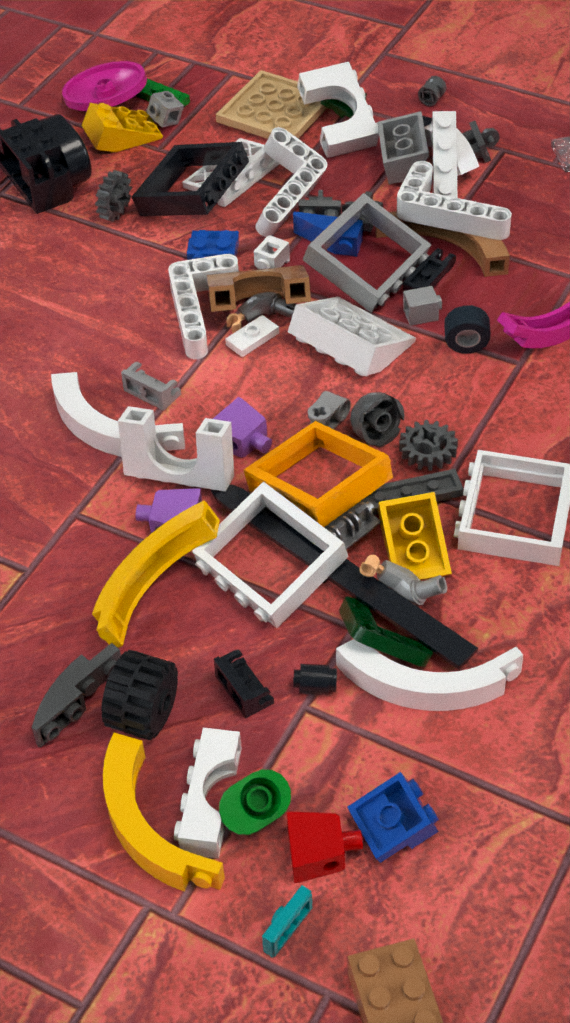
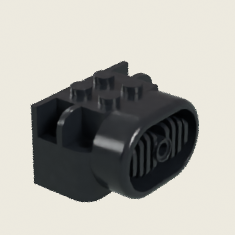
[0,114,92,214]

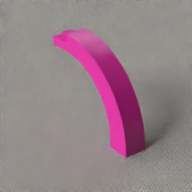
[497,302,570,348]

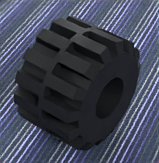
[101,650,178,740]

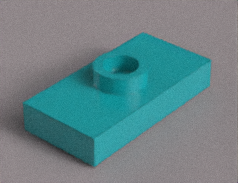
[262,885,313,958]

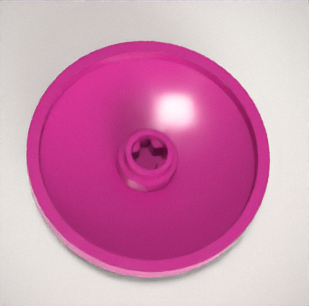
[62,61,147,111]

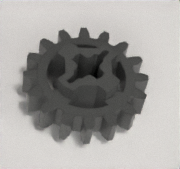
[95,170,132,222]
[399,420,458,471]

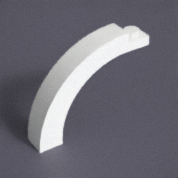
[51,372,185,457]
[336,639,523,711]

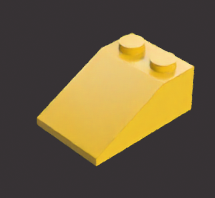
[377,492,452,580]

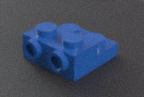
[187,230,239,260]
[347,772,439,863]

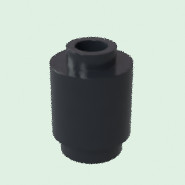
[293,664,337,695]

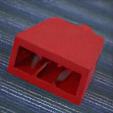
[286,811,363,883]

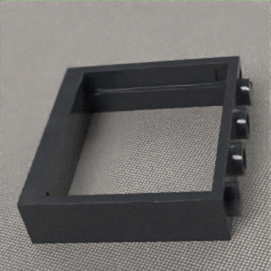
[131,142,249,216]

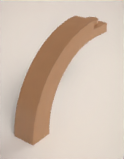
[375,211,510,277]

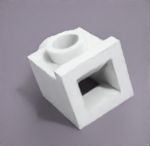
[254,235,290,270]

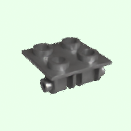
[324,501,381,550]

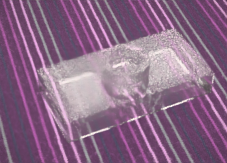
[551,136,570,172]

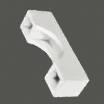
[431,111,458,198]
[174,728,242,859]

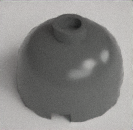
[350,392,405,447]

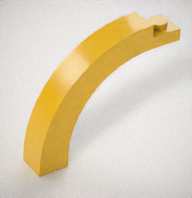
[92,500,220,648]
[103,732,225,892]

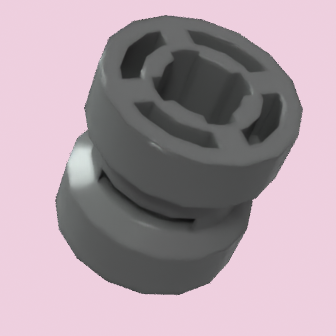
[418,76,447,106]

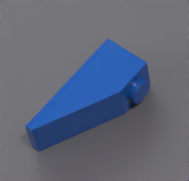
[293,211,363,257]

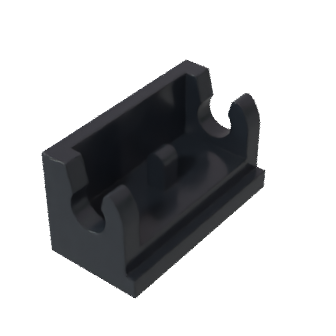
[213,650,274,718]

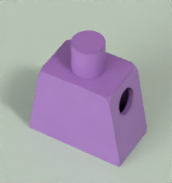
[213,397,272,458]
[136,488,202,533]

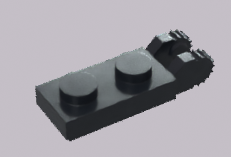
[403,248,456,291]

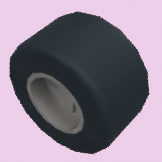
[444,305,491,354]

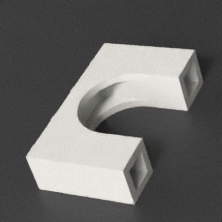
[297,62,379,158]
[118,406,235,492]

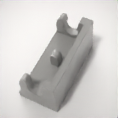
[121,362,181,411]

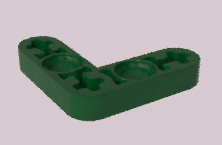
[339,596,433,667]

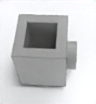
[403,286,442,326]

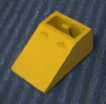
[81,103,163,152]

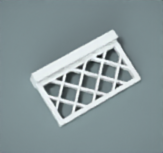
[182,138,279,207]

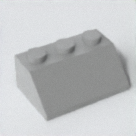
[377,111,429,185]

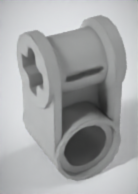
[308,391,351,429]

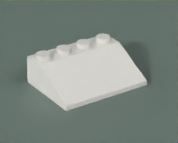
[288,297,416,376]

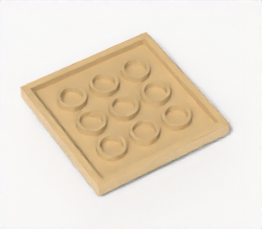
[216,70,327,139]

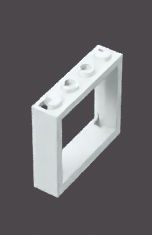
[454,450,570,566]
[192,482,349,628]

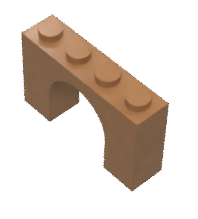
[207,265,311,312]

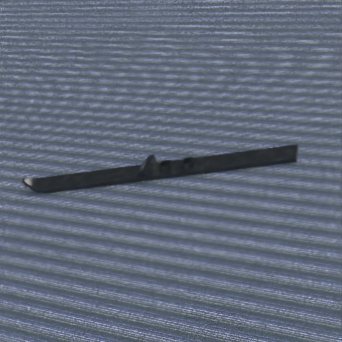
[211,485,478,669]

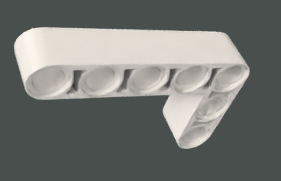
[256,127,327,237]
[397,161,512,240]
[168,254,239,359]

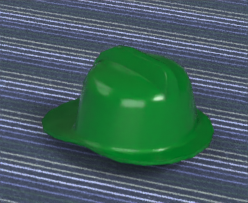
[219,769,291,835]

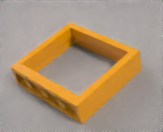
[243,421,393,527]

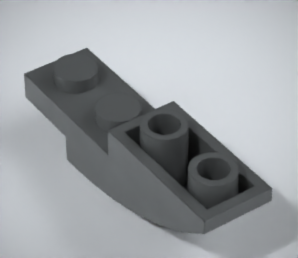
[32,643,121,748]

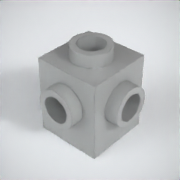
[146,91,184,127]

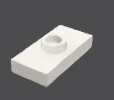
[225,315,279,357]

